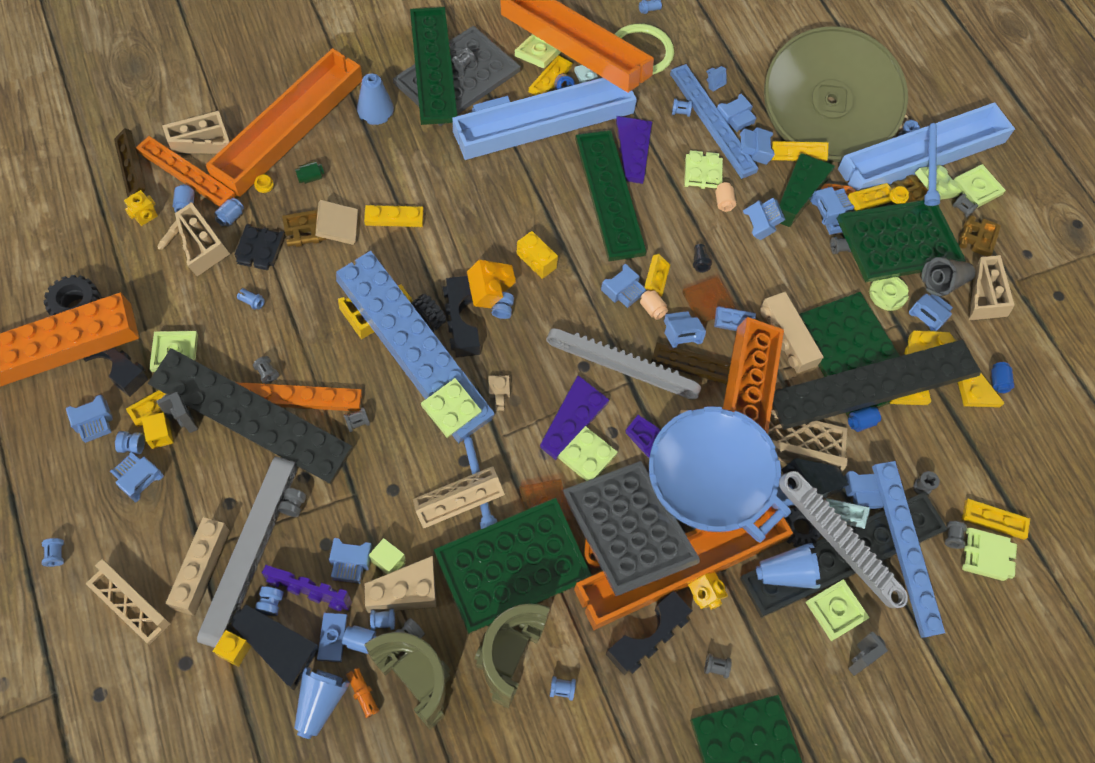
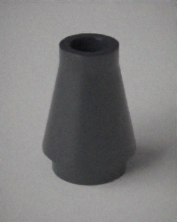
[693,244,712,273]

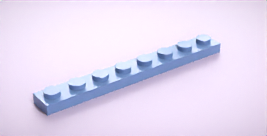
[670,64,759,179]
[872,461,945,638]

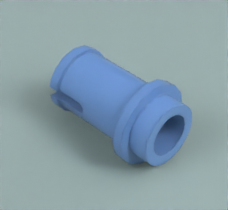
[639,0,662,14]
[237,288,265,310]

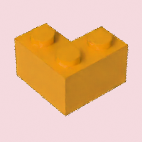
[467,259,516,309]

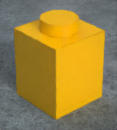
[142,412,174,449]
[213,630,251,667]

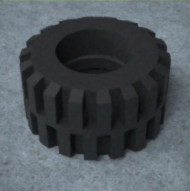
[43,275,103,316]

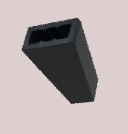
[232,604,319,690]

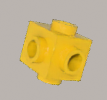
[124,190,158,226]
[688,572,728,610]

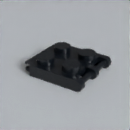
[234,224,285,270]

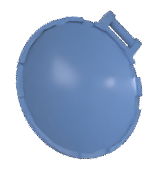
[649,407,791,543]

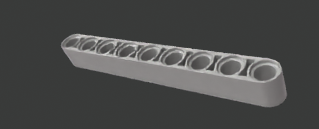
[197,456,298,648]

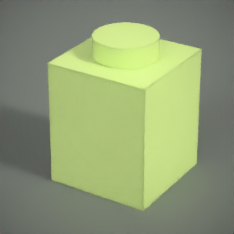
[369,538,406,574]

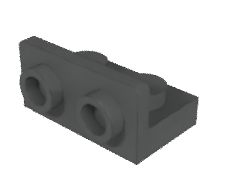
[157,392,198,433]
[848,632,888,676]

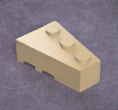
[162,111,229,154]
[175,202,230,276]
[969,255,1015,320]
[365,556,436,613]

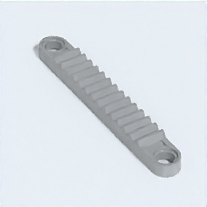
[546,329,701,399]
[779,471,908,608]

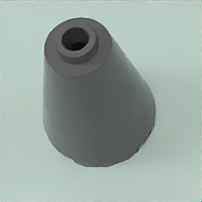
[922,257,975,296]

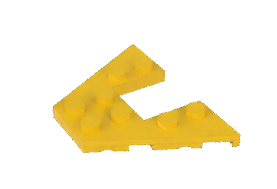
[890,331,1004,407]

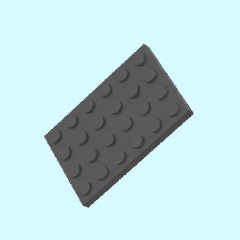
[393,26,521,126]
[563,461,700,596]

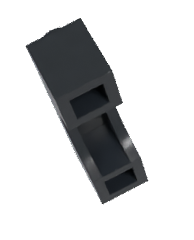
[443,276,480,358]
[82,347,148,397]
[606,591,693,675]

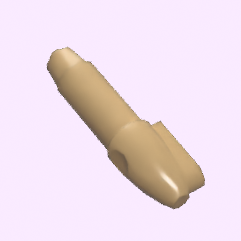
[157,220,179,250]

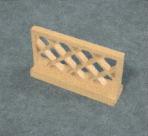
[768,410,847,473]

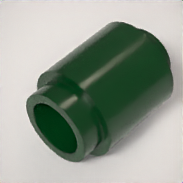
[295,161,325,184]

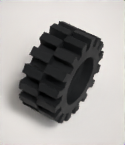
[411,294,446,332]
[784,507,821,547]

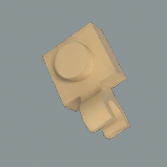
[488,375,510,411]

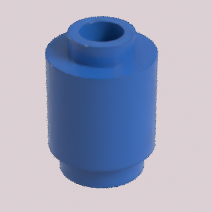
[555,74,575,90]
[991,362,1015,393]
[848,406,881,432]

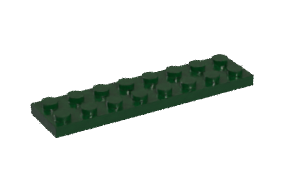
[410,7,457,125]
[575,130,646,262]

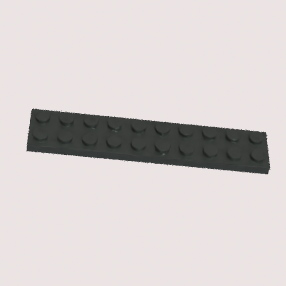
[772,339,981,430]
[148,348,353,484]
[740,492,948,618]

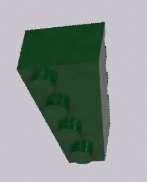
[779,153,835,227]

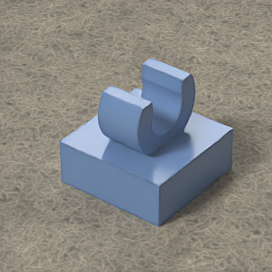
[706,66,727,91]

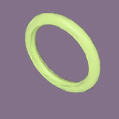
[614,24,674,75]

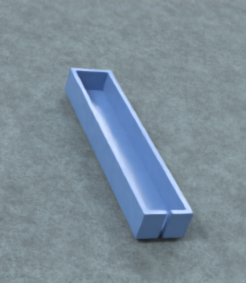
[336,251,495,444]

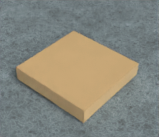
[315,200,358,245]

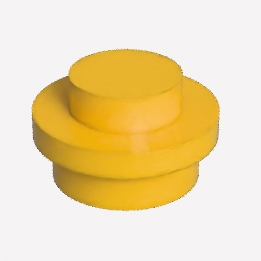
[254,174,274,193]
[889,186,909,204]

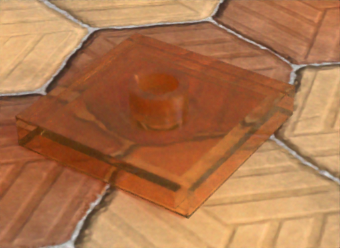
[682,277,736,323]
[519,479,571,522]

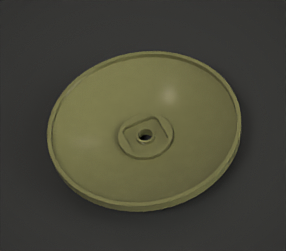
[764,26,908,162]

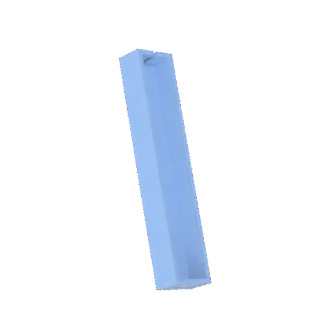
[452,78,637,160]
[838,103,1015,191]

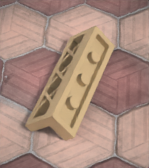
[413,466,505,529]
[86,559,170,645]

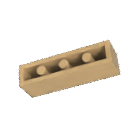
[760,292,823,374]
[166,517,230,616]

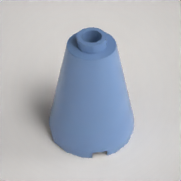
[357,73,394,125]
[756,543,820,589]
[294,667,349,739]

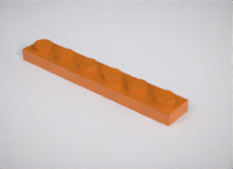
[136,136,236,207]
[235,382,362,411]

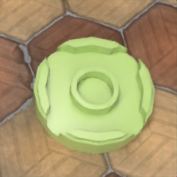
[869,277,909,311]

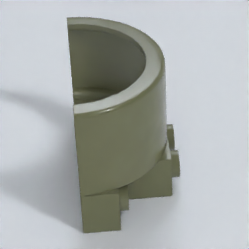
[474,604,550,708]
[364,632,451,730]

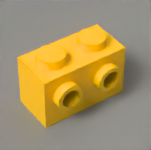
[517,231,558,279]

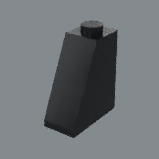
[781,458,849,499]

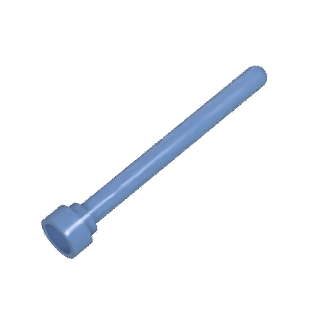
[924,123,940,206]
[464,436,497,529]

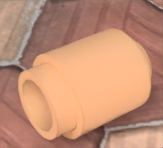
[715,183,736,212]
[640,290,668,320]

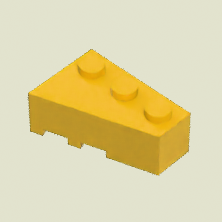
[338,284,412,340]

